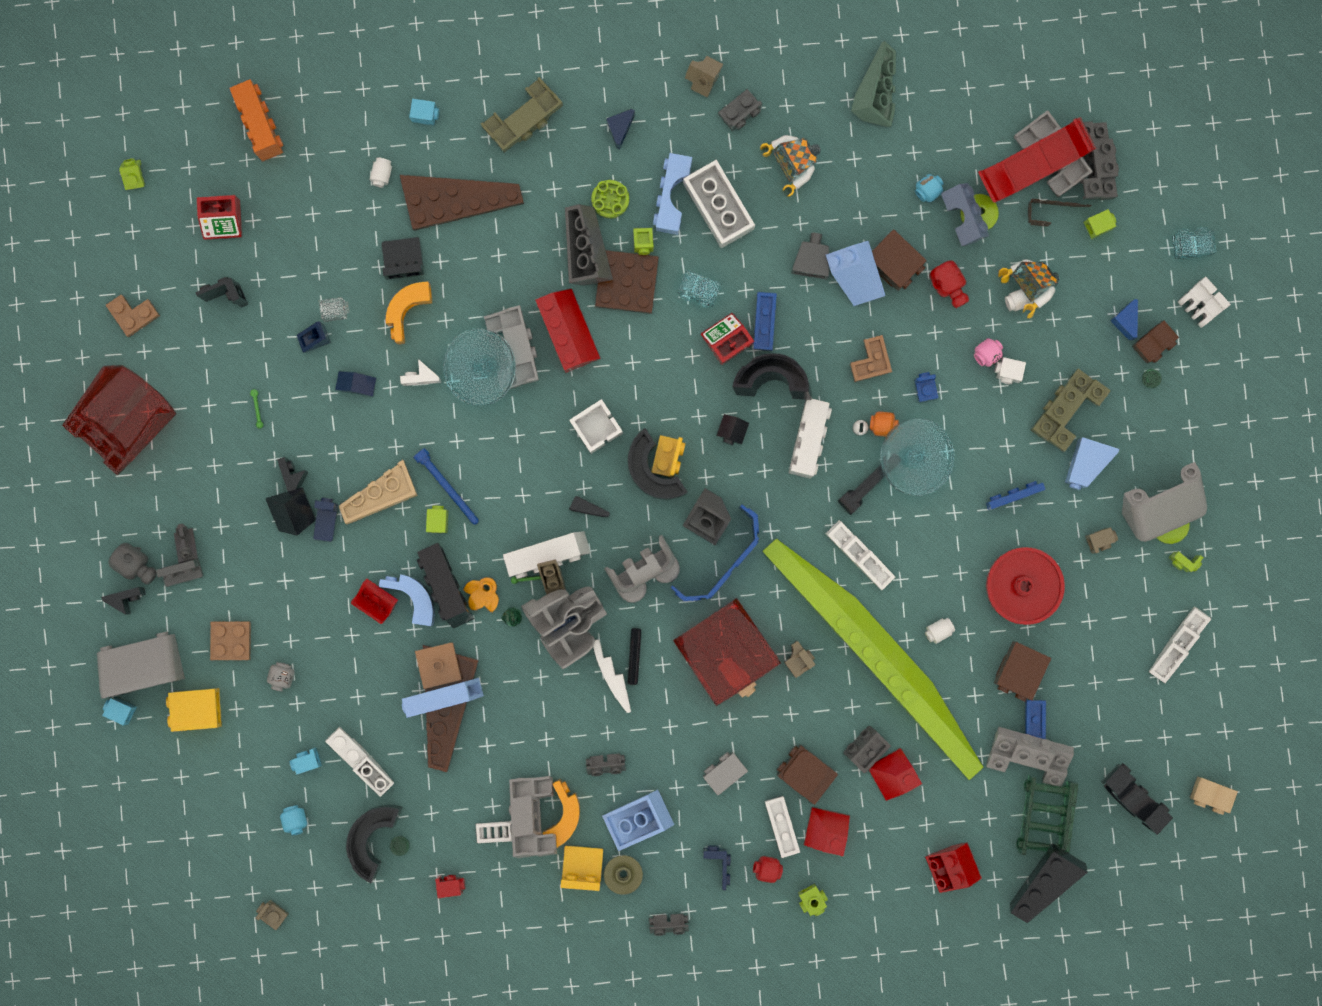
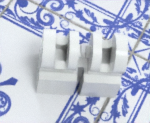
[1178,277,1231,328]

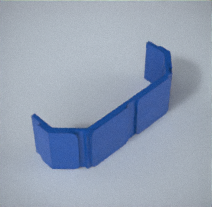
[671,505,759,601]

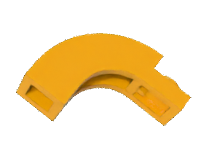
[386,282,432,344]
[542,779,580,847]

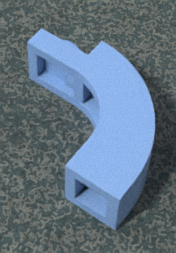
[379,574,435,626]

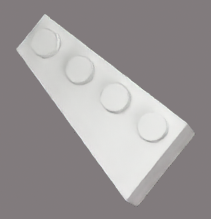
[788,399,832,479]
[503,531,591,579]

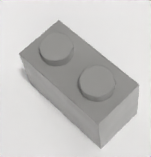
[703,752,748,795]

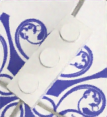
[765,796,800,858]

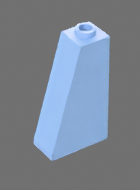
[402,678,484,718]

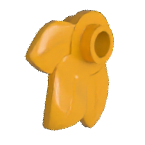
[463,577,499,612]

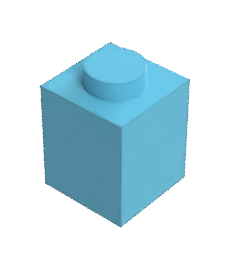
[409,99,439,125]
[102,697,137,725]

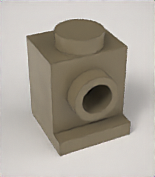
[1085,527,1118,554]

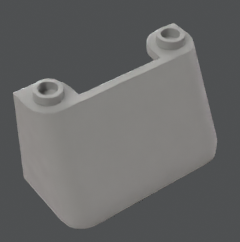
[1122,462,1207,542]
[97,631,185,699]

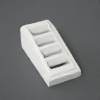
[476,821,512,843]

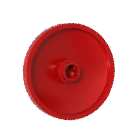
[986,547,1065,625]

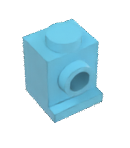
[290,748,322,775]

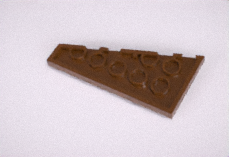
[400,175,524,231]
[423,645,479,772]

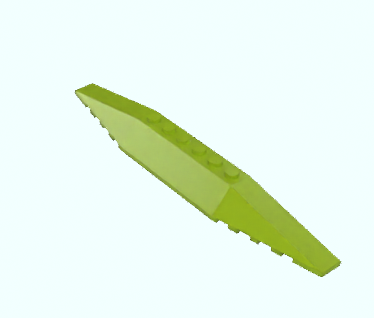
[762,539,983,780]

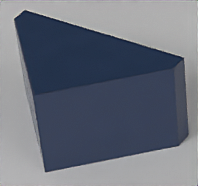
[606,109,635,149]
[296,321,331,353]
[335,371,377,397]

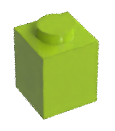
[1083,209,1117,239]
[426,505,448,533]

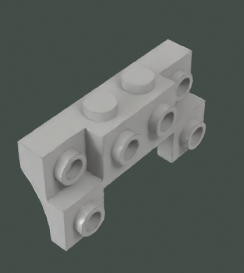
[1014,110,1093,197]
[484,305,539,391]
[986,727,1074,788]
[509,776,557,859]

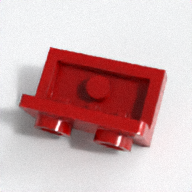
[351,579,398,624]

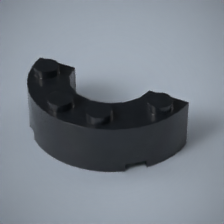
[732,353,812,400]
[628,428,688,500]
[1101,763,1173,835]
[346,805,402,883]

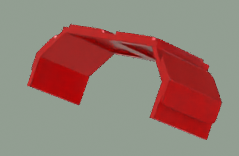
[978,117,1096,203]

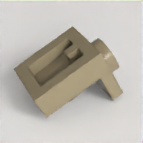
[255,900,289,930]

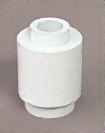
[369,158,392,188]
[1005,288,1035,311]
[925,618,955,644]

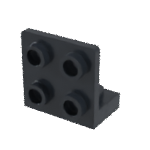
[382,237,424,280]
[195,277,248,308]

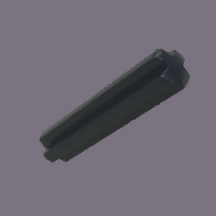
[628,628,641,685]

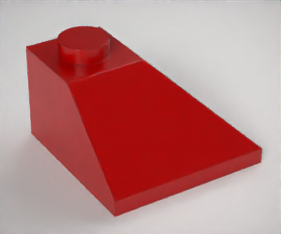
[869,748,922,801]
[804,807,850,856]

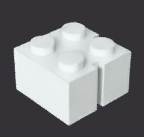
[569,399,623,454]

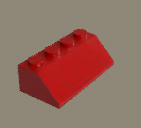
[535,289,601,373]

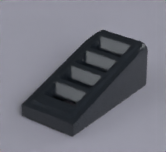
[569,496,610,518]

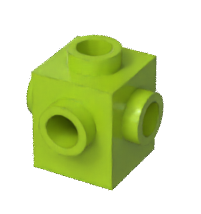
[798,883,828,916]

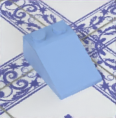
[826,241,886,306]
[602,790,674,851]

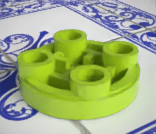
[591,180,629,219]

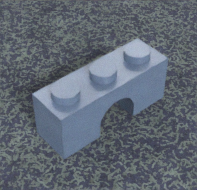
[941,183,989,246]

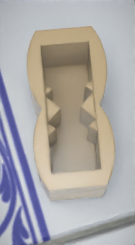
[1190,776,1238,815]

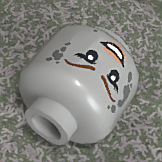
[267,662,295,692]

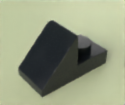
[277,457,308,491]
[101,587,146,615]

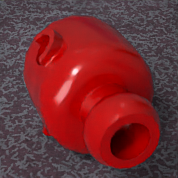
[929,260,969,309]

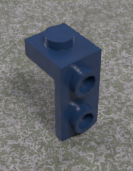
[313,497,338,542]
[703,845,731,890]

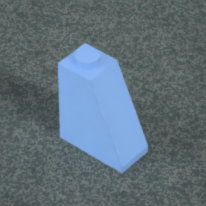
[1065,437,1119,490]

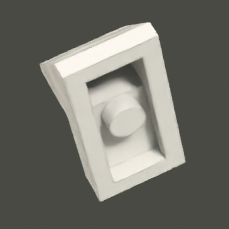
[400,360,441,386]

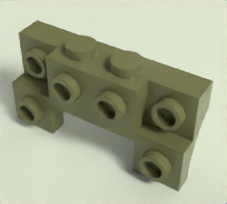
[481,77,563,153]
[1031,368,1111,452]

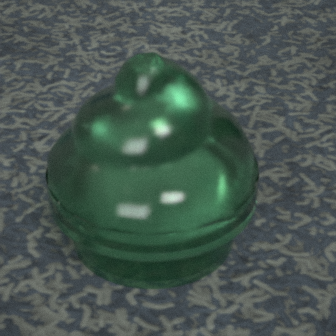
[501,607,522,627]

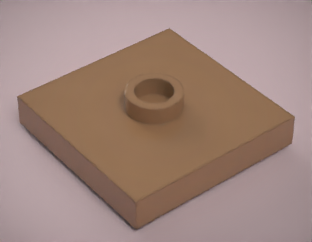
[415,642,462,689]

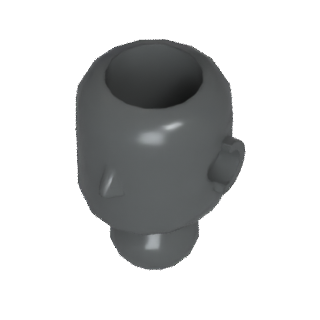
[108,543,157,585]

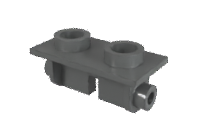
[174,524,198,564]
[586,753,626,776]
[649,914,689,936]

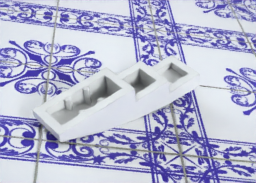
[826,521,895,590]
[1149,606,1211,683]
[593,639,631,713]

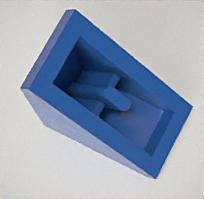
[1110,299,1138,340]

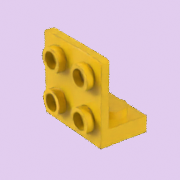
[651,435,685,478]
[560,846,603,891]

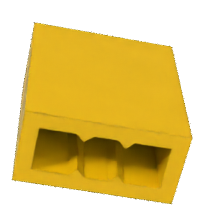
[166,688,222,732]

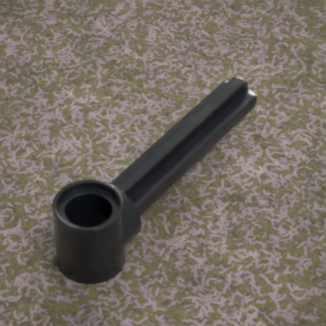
[837,453,900,515]

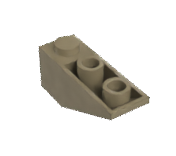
[537,559,566,595]

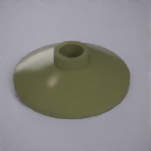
[604,855,643,895]

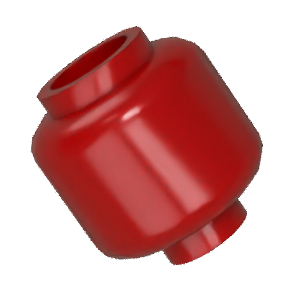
[753,856,783,883]

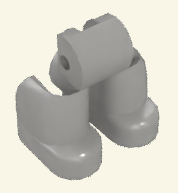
[604,535,680,603]
[521,586,607,669]

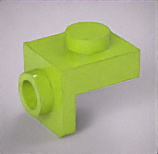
[119,158,145,190]
[633,228,654,255]
[1169,551,1204,572]

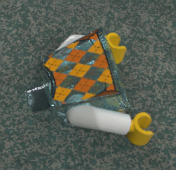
[760,135,821,197]
[998,259,1059,318]

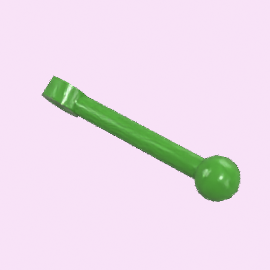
[250,389,263,429]
[511,576,542,584]

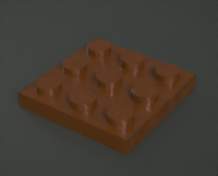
[595,250,659,314]

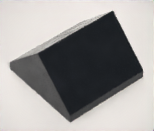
[266,487,316,536]

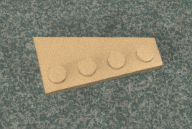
[339,460,418,525]

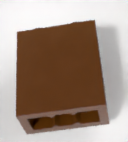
[872,229,927,291]
[994,641,1051,702]
[777,744,838,805]

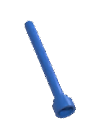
[413,448,479,525]

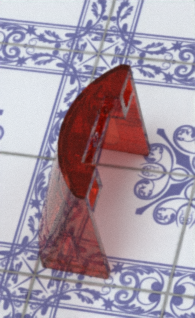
[62,365,177,475]
[673,598,781,706]

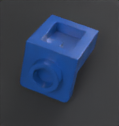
[914,372,938,402]

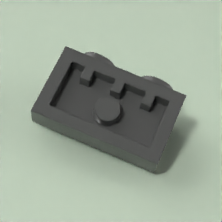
[718,89,762,132]
[156,558,203,587]
[843,726,891,774]

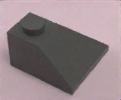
[683,488,731,545]

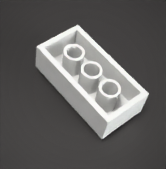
[683,160,755,248]

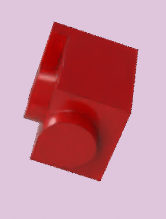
[435,875,465,898]

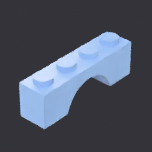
[653,153,692,235]

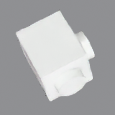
[995,357,1026,384]

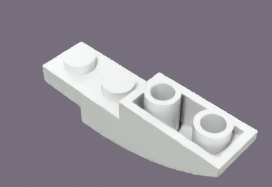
[325,727,394,797]

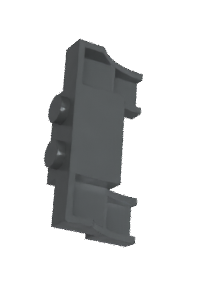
[1080,121,1119,200]

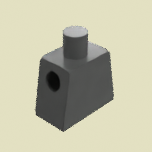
[791,233,829,280]

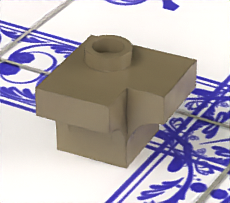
[685,56,723,98]
[784,641,816,678]

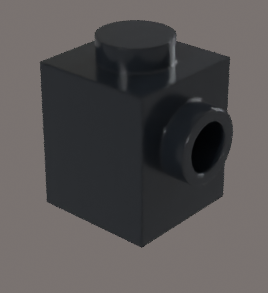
[716,414,749,446]

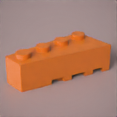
[229,79,284,162]

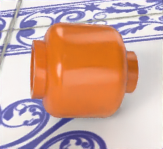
[870,411,899,437]

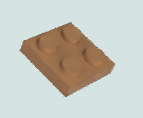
[210,622,251,660]

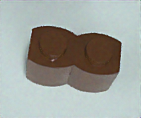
[1132,320,1179,363]

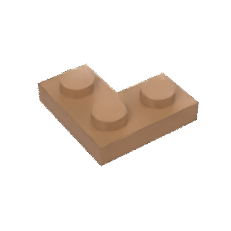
[106,295,160,337]
[850,335,892,382]

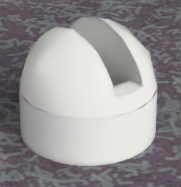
[853,420,868,436]

